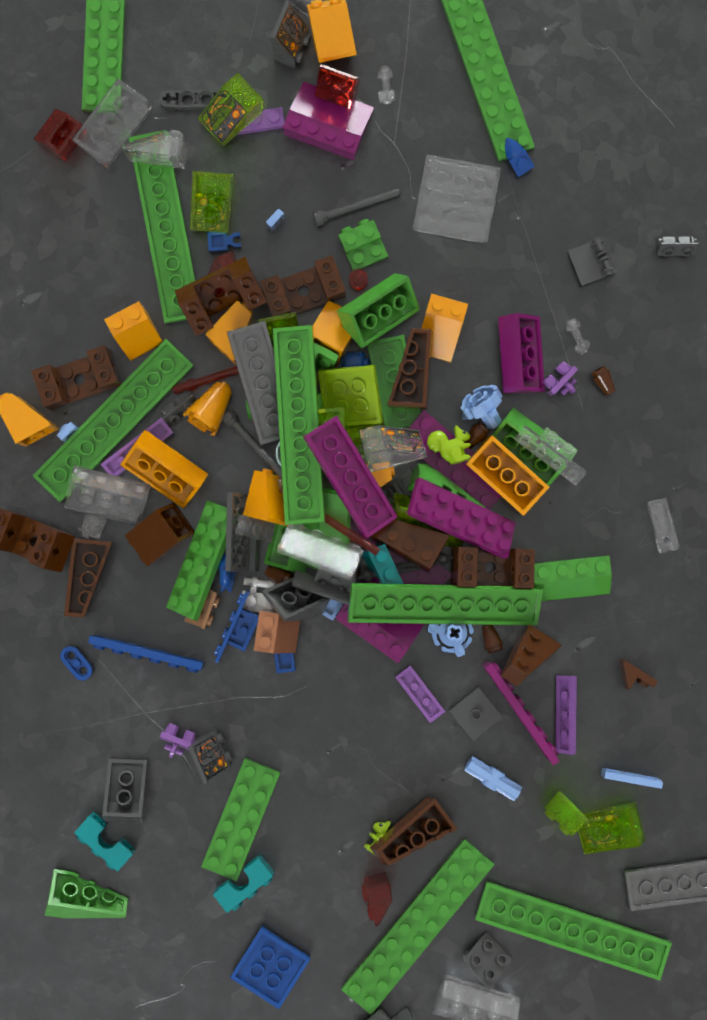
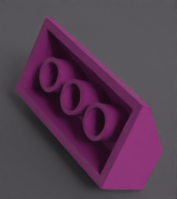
[498,313,545,394]

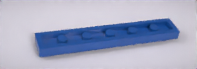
[88,634,205,673]

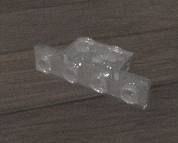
[514,426,587,485]

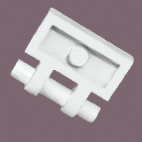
[242,576,276,612]

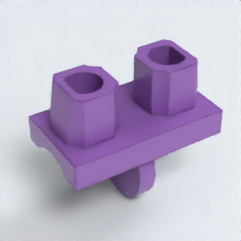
[543,361,578,396]
[160,723,196,758]

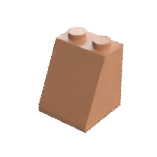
[254,609,300,654]

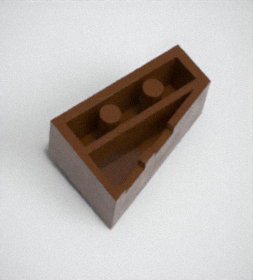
[501,624,562,686]

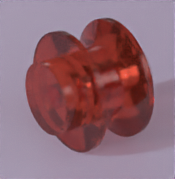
[349,269,368,290]

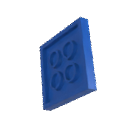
[230,926,310,1009]

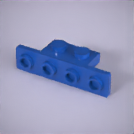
[214,590,259,663]

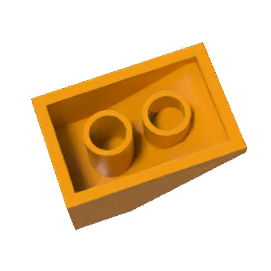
[421,293,468,363]

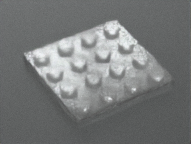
[413,155,501,244]

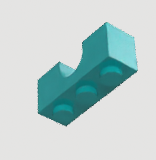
[361,543,403,584]
[74,811,136,872]
[213,854,274,913]

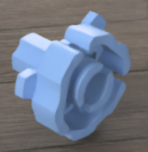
[461,385,502,429]
[428,624,474,657]

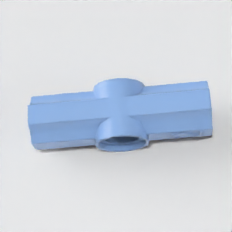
[464,756,522,801]

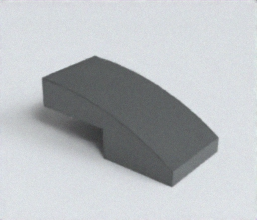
[381,469,413,505]

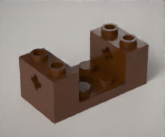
[260,255,346,323]
[175,257,267,336]
[31,345,122,410]
[0,508,75,573]
[451,547,535,588]

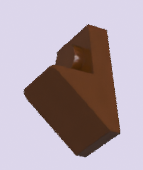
[619,659,658,690]

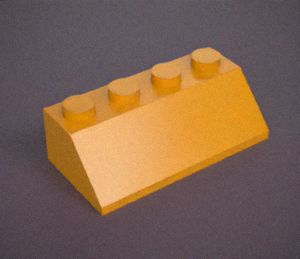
[120,430,208,509]
[466,435,549,516]

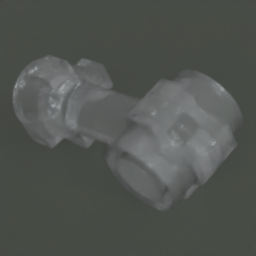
[378,66,395,105]
[565,318,590,355]

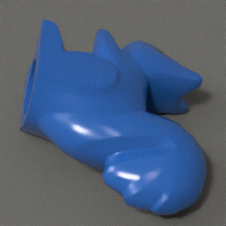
[219,554,237,593]

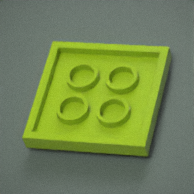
[318,365,383,426]

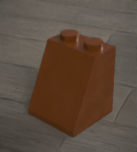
[125,502,195,566]

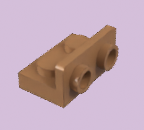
[184,589,221,629]

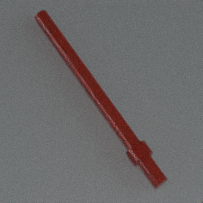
[172,366,238,394]
[279,486,380,556]

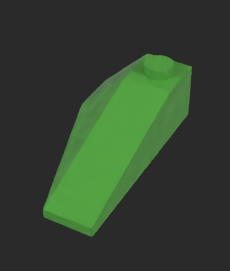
[407,463,485,508]
[44,869,128,918]

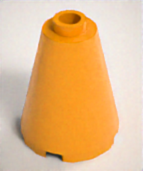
[183,381,232,436]

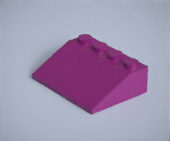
[283,81,374,161]
[335,578,424,663]

